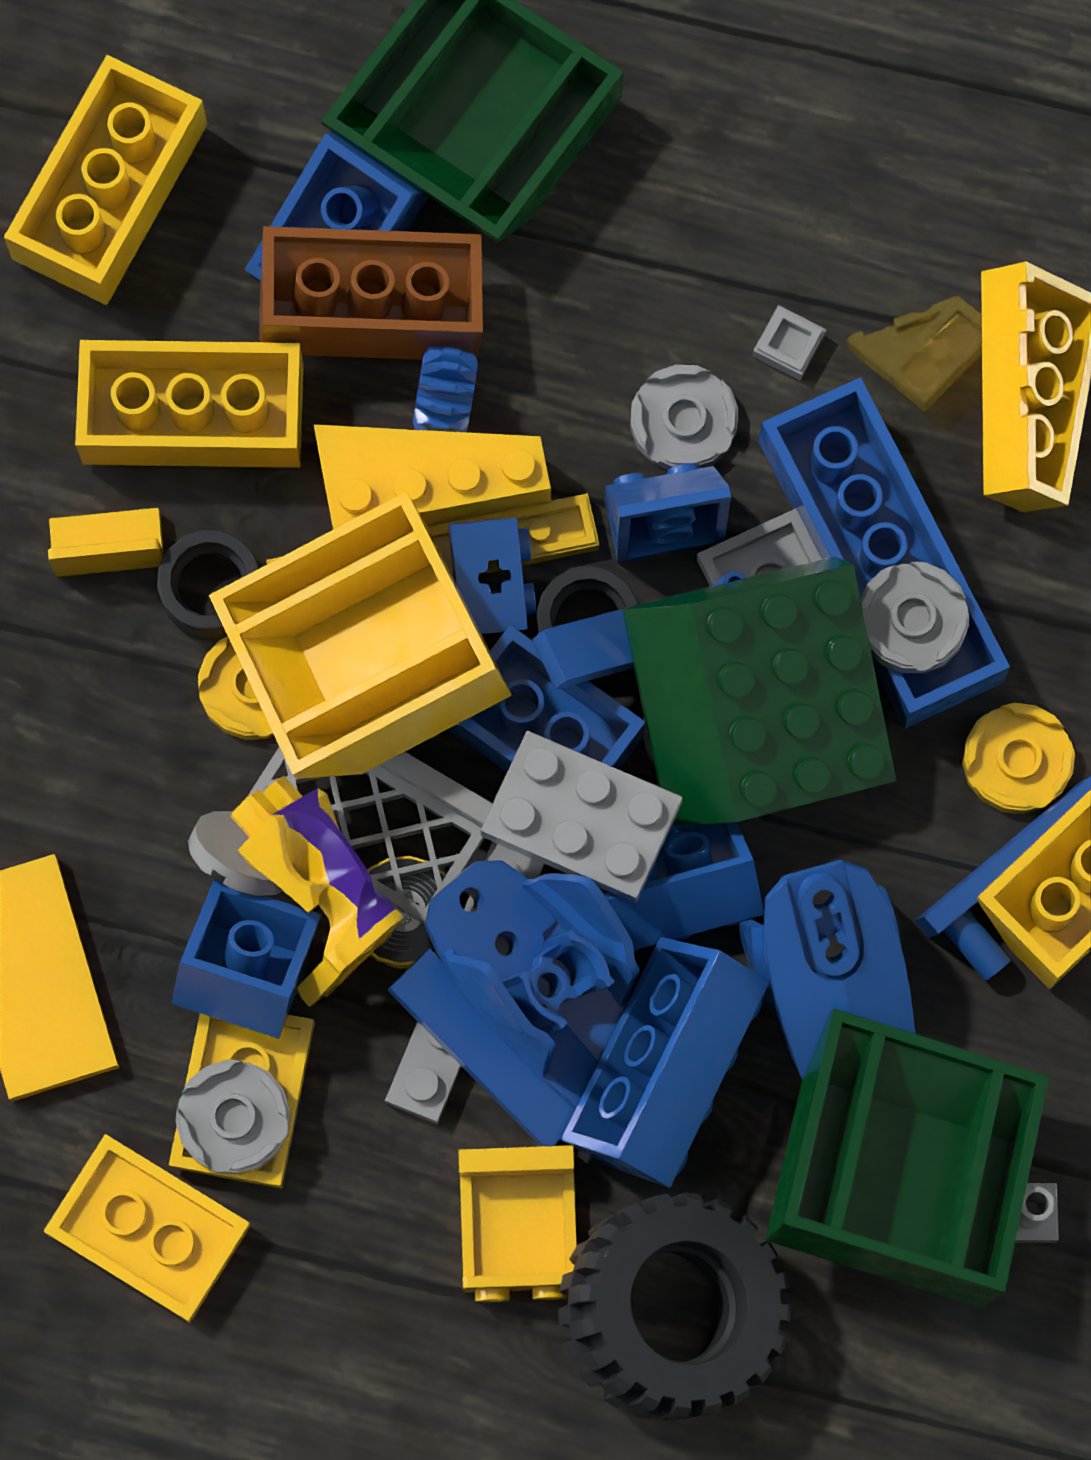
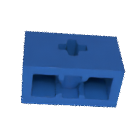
[448,517,536,634]

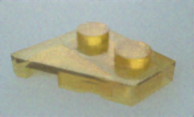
[847,296,982,411]

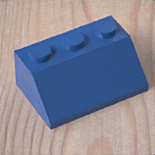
[598,822,764,952]

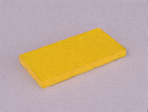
[0,854,119,1102]

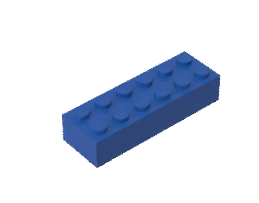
[759,377,1010,729]

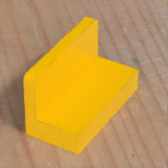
[48,508,164,577]

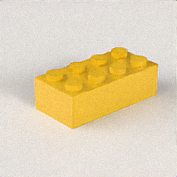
[4,55,208,305]
[75,340,304,468]

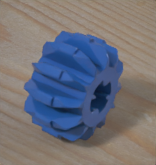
[413,346,478,433]

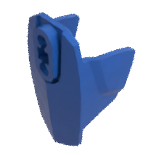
[425,860,640,1109]
[738,860,915,1080]

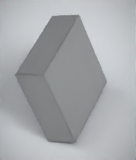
[752,305,826,381]

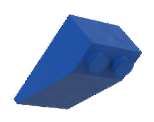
[245,133,429,281]
[605,463,731,563]

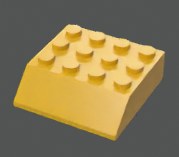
[209,491,512,779]

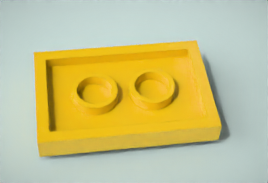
[169,1013,315,1189]
[44,1134,251,1323]

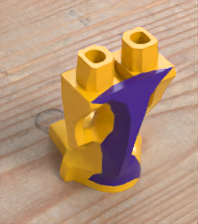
[230,776,405,1007]

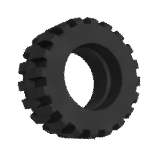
[558,1193,791,1421]

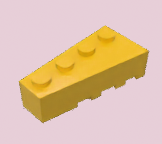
[981,261,1091,512]
[314,425,551,530]

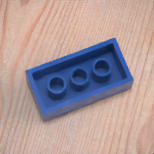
[561,937,770,1187]

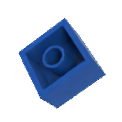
[171,879,321,1039]

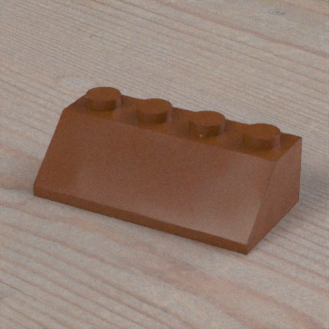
[260,226,483,360]

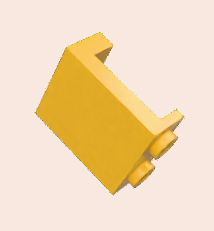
[459,1146,576,1302]

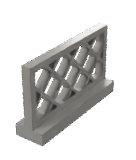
[247,747,492,925]

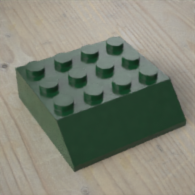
[321,0,623,243]
[622,556,896,826]
[765,1008,1049,1308]

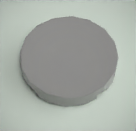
[630,365,738,470]
[860,562,969,673]
[188,811,283,896]
[175,1060,290,1175]

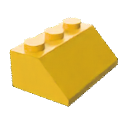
[977,790,1091,990]

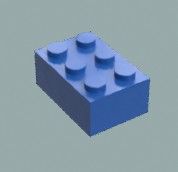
[447,625,645,773]

